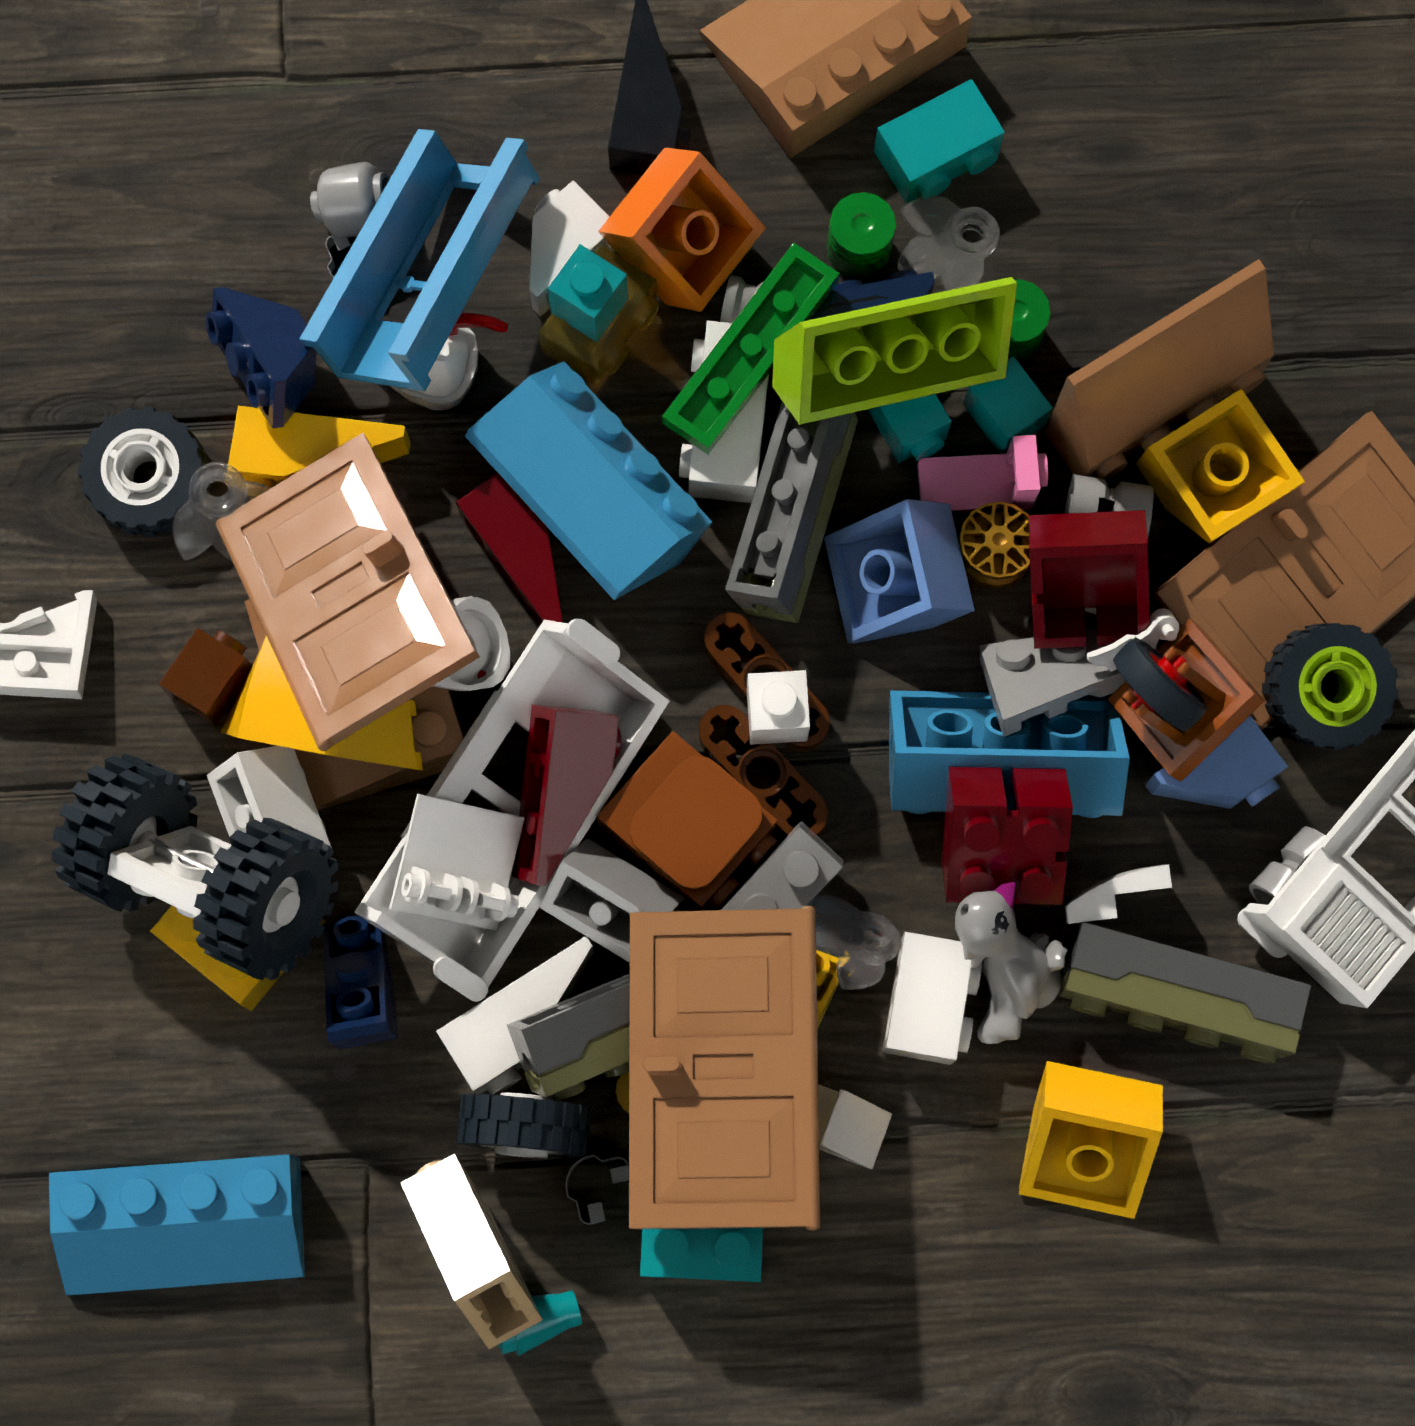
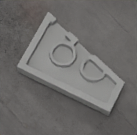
[980,628,1157,737]

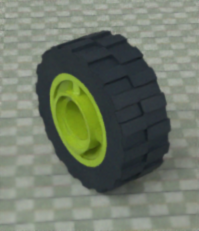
[1262,623,1399,750]

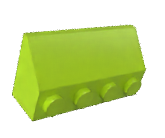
[772,277,1017,425]

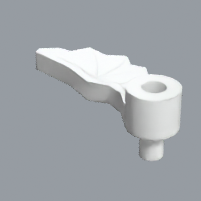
[1087,608,1179,672]

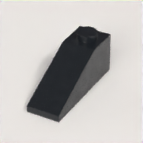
[608,0,691,175]

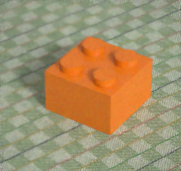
[598,148,766,312]

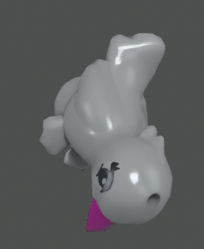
[954,882,1067,1044]

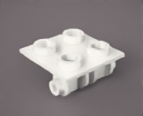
[389,794,525,931]

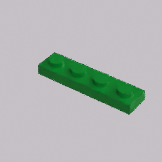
[662,242,840,455]

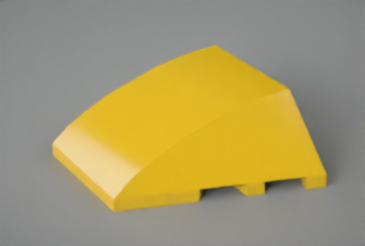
[221,636,423,771]

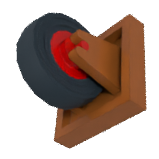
[1108,619,1265,782]

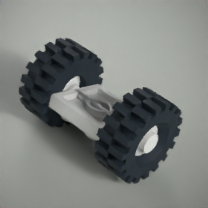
[52,754,338,980]

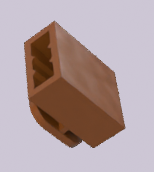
[596,731,778,911]

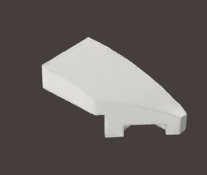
[1065,864,1172,924]

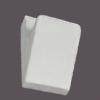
[818,1084,892,1170]

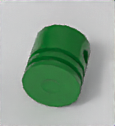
[826,192,896,279]
[1008,279,1051,364]

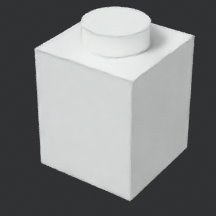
[746,670,810,745]

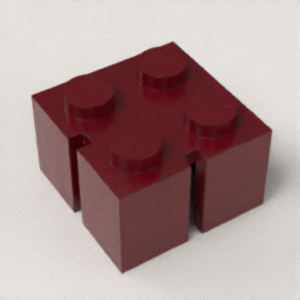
[1029,510,1150,649]
[941,767,1073,905]

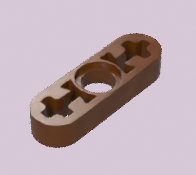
[704,613,830,752]
[699,705,828,838]

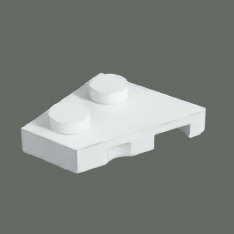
[0,590,97,699]

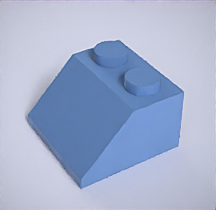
[824,499,975,644]

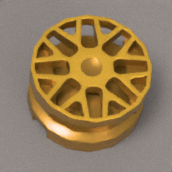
[958,501,1030,589]

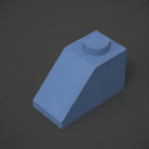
[1145,716,1288,809]

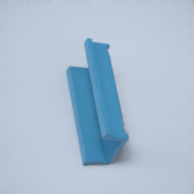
[299,129,540,392]

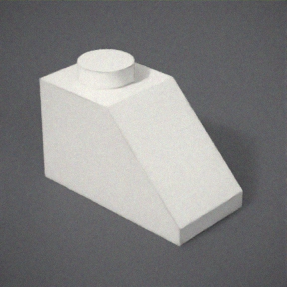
[529,180,615,317]

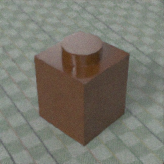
[159,627,252,726]

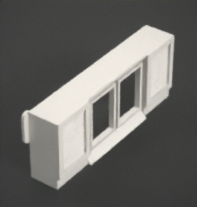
[354,619,670,1002]
[1237,729,1415,1008]

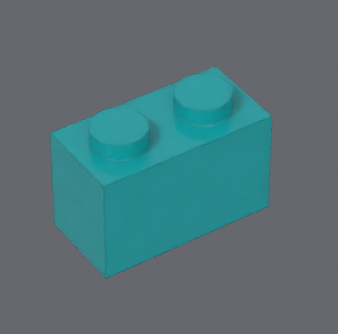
[874,79,1005,204]
[640,1228,763,1282]

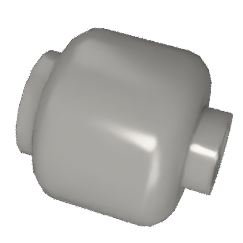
[310,162,390,238]

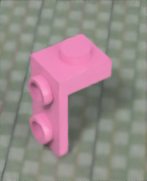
[917,435,1048,513]

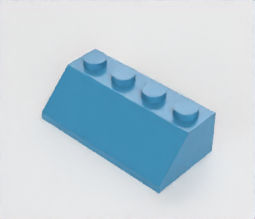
[465,361,712,600]
[889,690,1130,818]
[49,1154,305,1295]

